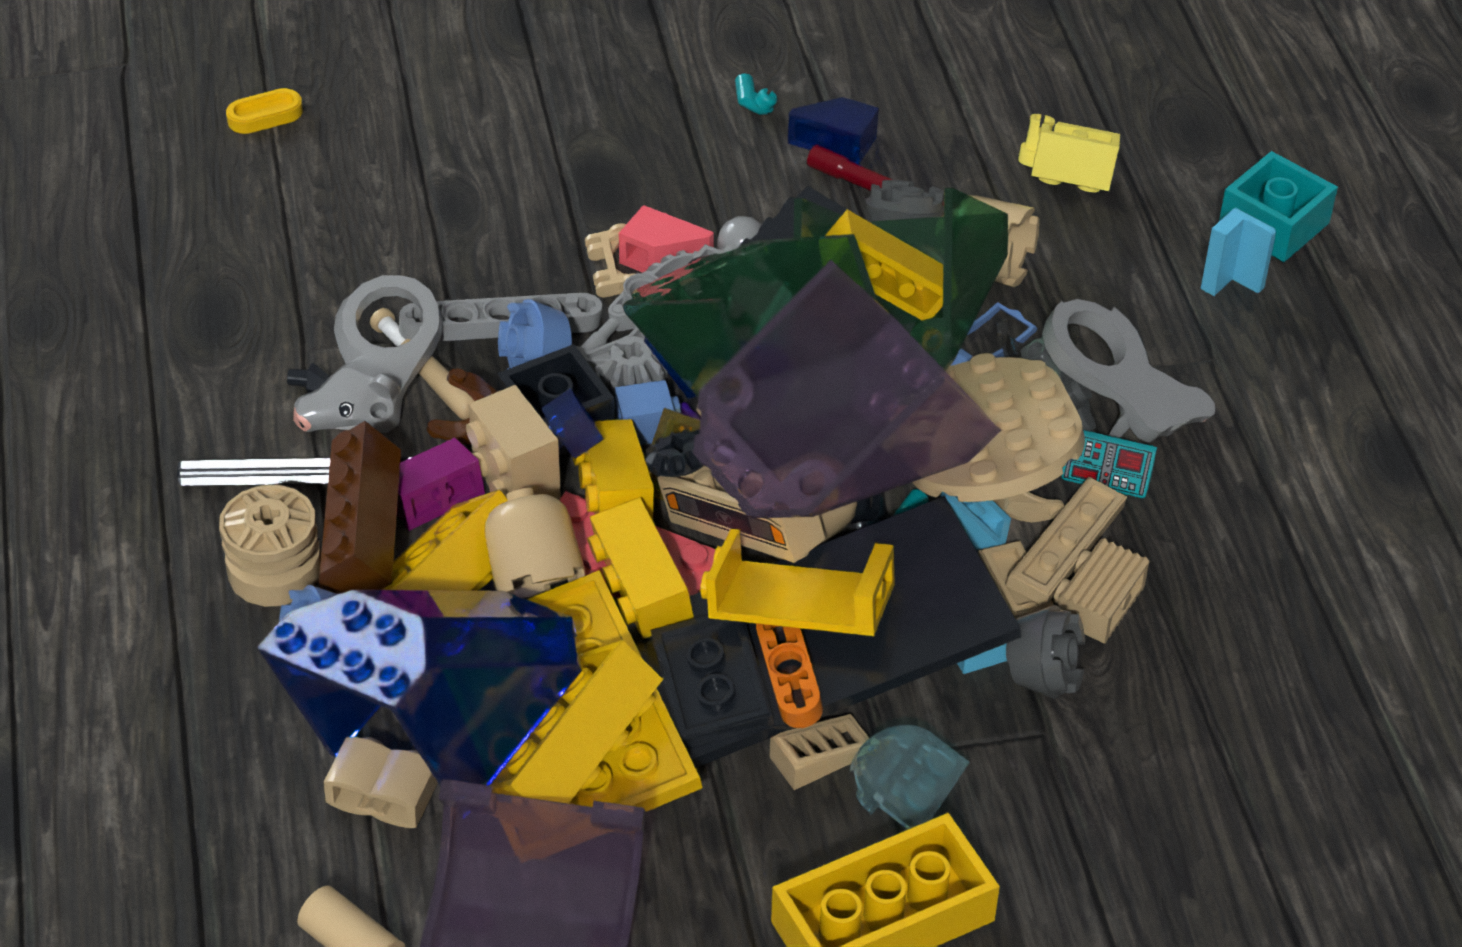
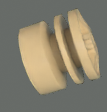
[219,485,321,607]

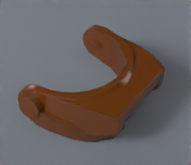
[426,368,497,445]

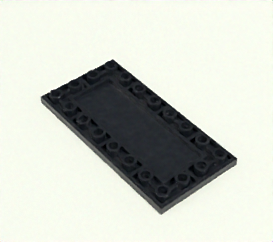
[625,496,1021,768]

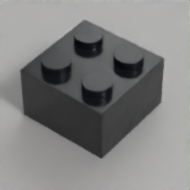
[497,344,615,456]

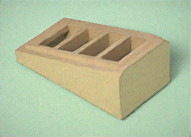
[770,714,876,790]

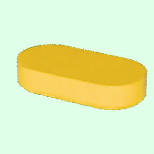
[226,88,303,134]

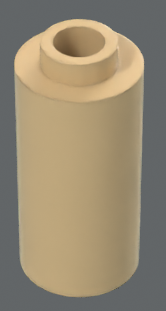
[297,886,405,947]

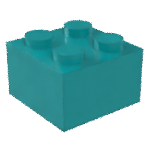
[1219,151,1338,262]

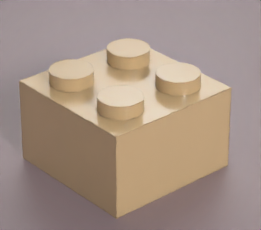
[466,385,561,500]

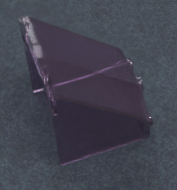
[693,260,1002,518]

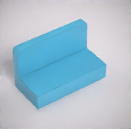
[1201,208,1276,296]

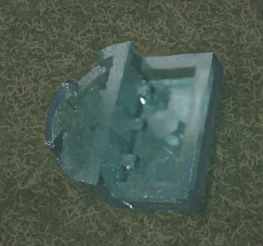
[850,725,970,829]

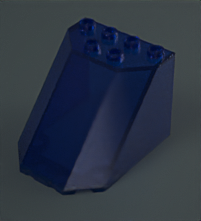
[257,590,582,816]

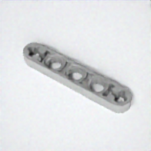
[399,293,602,341]

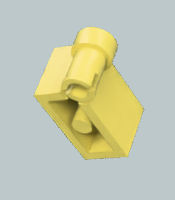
[1018,114,1120,192]

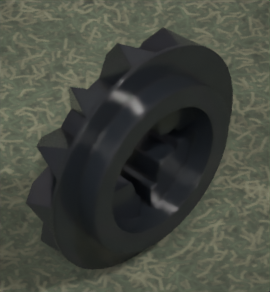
[645,428,716,477]

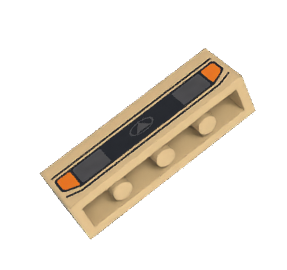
[657,462,825,563]

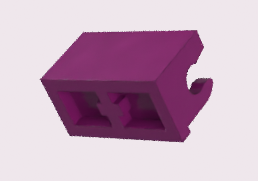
[397,438,485,531]

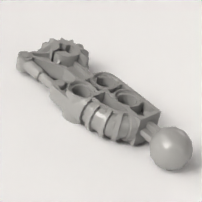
[577,216,762,396]

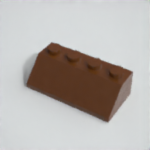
[319,421,401,605]

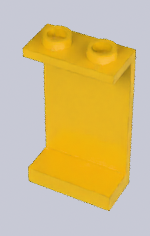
[701,529,895,636]

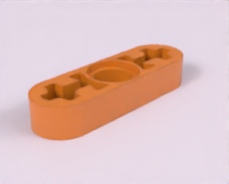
[756,624,823,728]

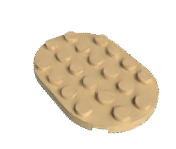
[890,353,1085,502]

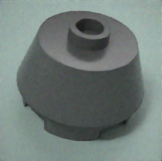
[866,180,946,246]
[1006,605,1085,699]

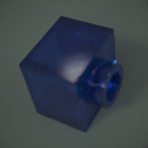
[541,388,604,459]

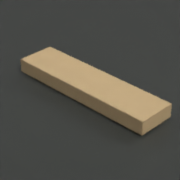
[1006,477,1127,607]

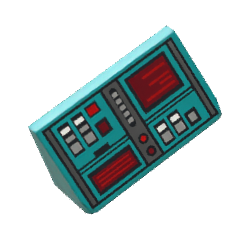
[1061,430,1157,498]

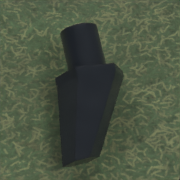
[287,363,330,393]

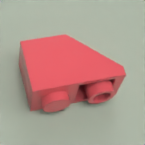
[619,205,714,273]

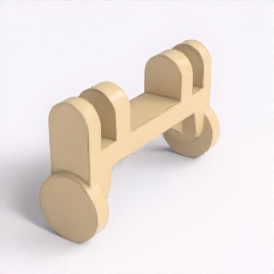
[585,223,635,298]

